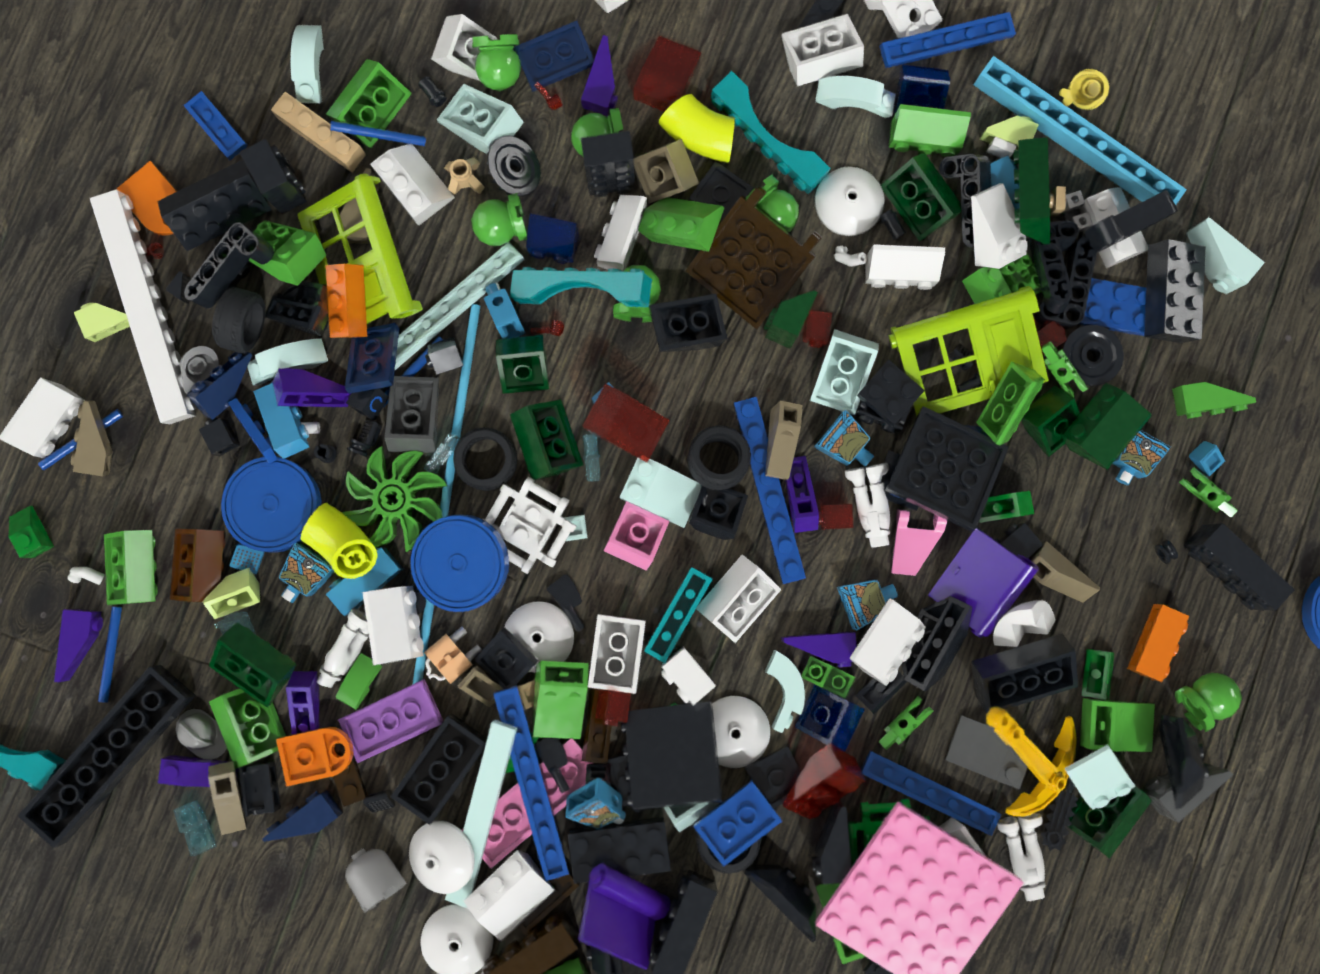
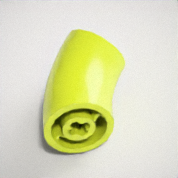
[658,94,735,163]
[301,503,377,579]

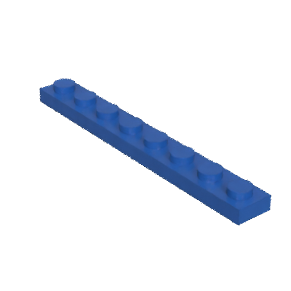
[733,397,806,584]
[493,686,569,881]

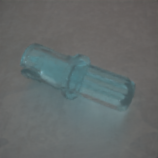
[583,434,601,482]

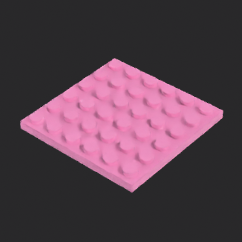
[815,802,1023,974]

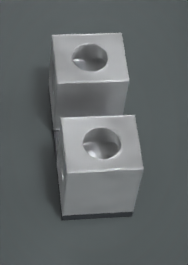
[1062,190,1093,233]

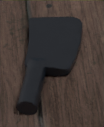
[547,575,585,632]
[534,738,570,794]

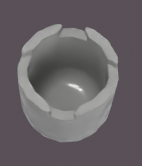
[345,848,407,913]

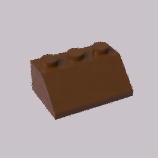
[170,529,225,602]

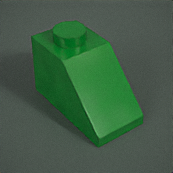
[979,491,1034,523]
[8,505,54,558]

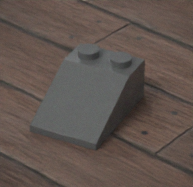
[384,376,439,453]
[945,715,1035,789]
[1142,764,1233,823]

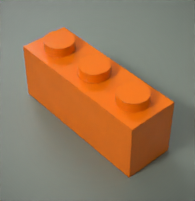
[326,264,367,338]
[1127,604,1189,682]

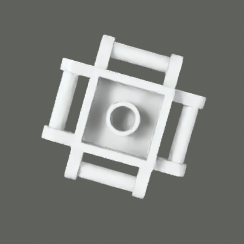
[483,477,577,574]

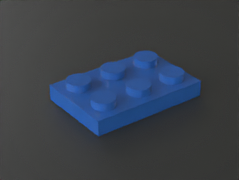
[1078,278,1146,336]
[693,780,782,867]

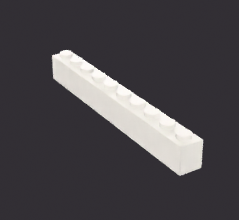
[90,189,196,425]

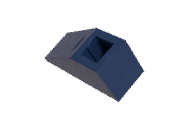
[187,352,252,420]
[262,790,343,842]

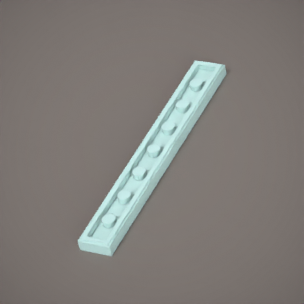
[395,242,525,370]
[445,720,517,908]

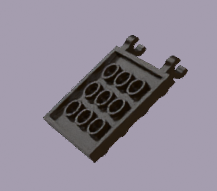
[685,186,822,330]

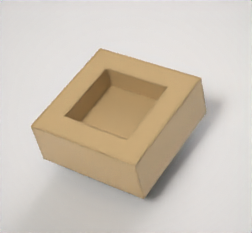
[1049,186,1066,216]
[518,680,535,710]

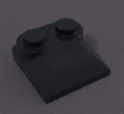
[689,486,748,540]

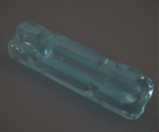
[424,433,460,474]

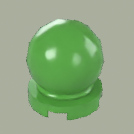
[472,34,521,91]
[571,108,623,157]
[746,175,799,233]
[471,193,529,246]
[613,265,661,322]
[1175,672,1242,732]

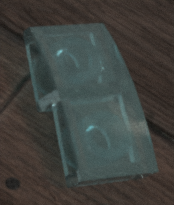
[173,800,217,856]

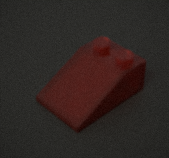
[633,36,702,112]
[582,383,670,463]

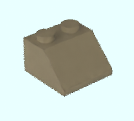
[634,139,699,203]

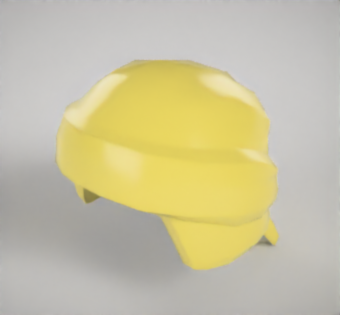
[1059,69,1110,110]

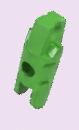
[1042,341,1088,397]
[1179,467,1238,517]
[879,696,933,750]

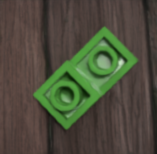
[336,653,382,710]
[801,656,856,699]

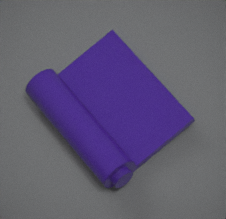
[928,527,1039,638]
[579,864,670,969]

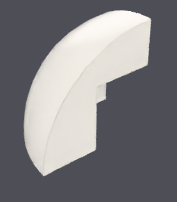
[993,600,1055,647]

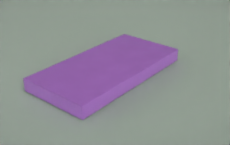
[338,679,444,763]

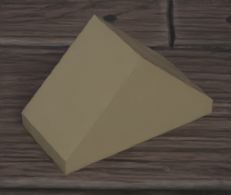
[458,665,504,707]

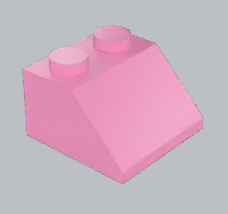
[604,501,669,570]

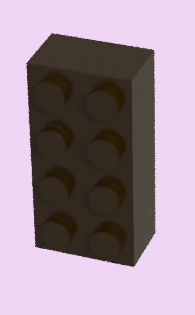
[481,911,580,974]

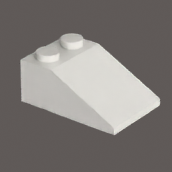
[971,183,1027,269]

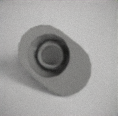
[179,346,219,394]
[176,709,227,760]

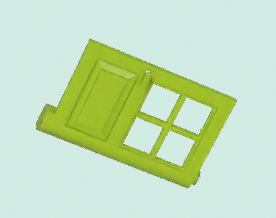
[297,174,423,324]
[888,286,1049,417]

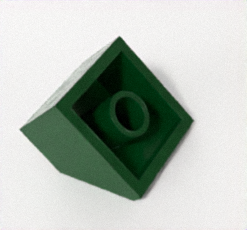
[496,335,549,394]
[1021,385,1080,457]

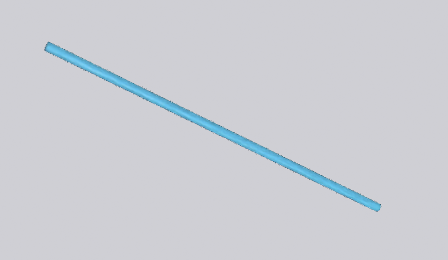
[412,304,481,685]

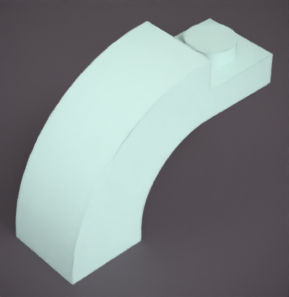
[291,25,323,103]
[815,76,895,118]
[247,339,328,385]
[765,650,805,733]

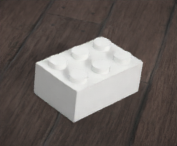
[588,614,646,694]

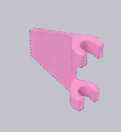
[891,510,947,576]

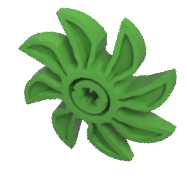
[341,446,448,552]

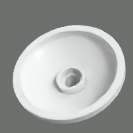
[815,167,884,236]
[505,602,574,673]
[712,696,770,768]
[409,821,475,894]
[421,904,493,974]

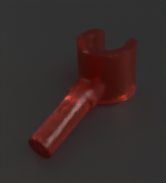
[534,82,563,110]
[145,242,163,259]
[531,320,565,336]

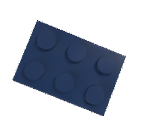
[514,21,594,92]
[345,323,400,394]

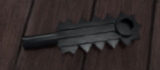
[1040,777,1079,851]

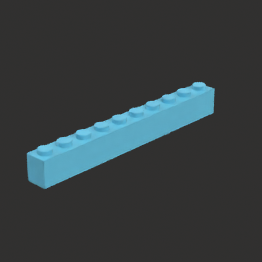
[973,56,1187,205]

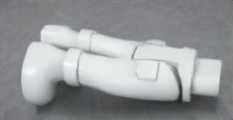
[845,463,890,547]
[316,609,369,688]
[997,813,1046,901]

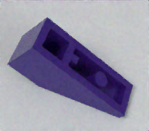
[581,35,618,116]
[273,368,352,407]
[785,456,819,533]
[54,609,103,682]
[782,632,857,667]
[286,671,320,735]
[158,755,242,787]

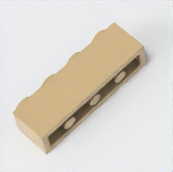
[271,92,366,173]

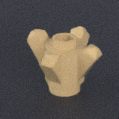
[444,157,485,194]

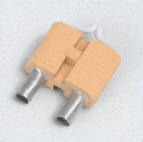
[424,627,482,684]

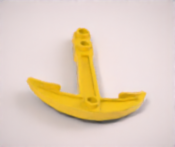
[987,707,1077,816]

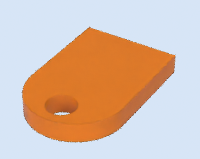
[115,161,177,235]
[276,727,354,787]

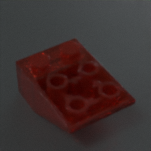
[782,743,866,820]

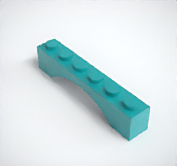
[711,71,830,194]
[510,267,652,307]
[0,744,66,791]

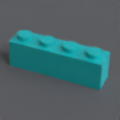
[644,567,712,663]

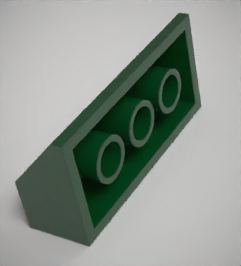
[1014,137,1050,244]

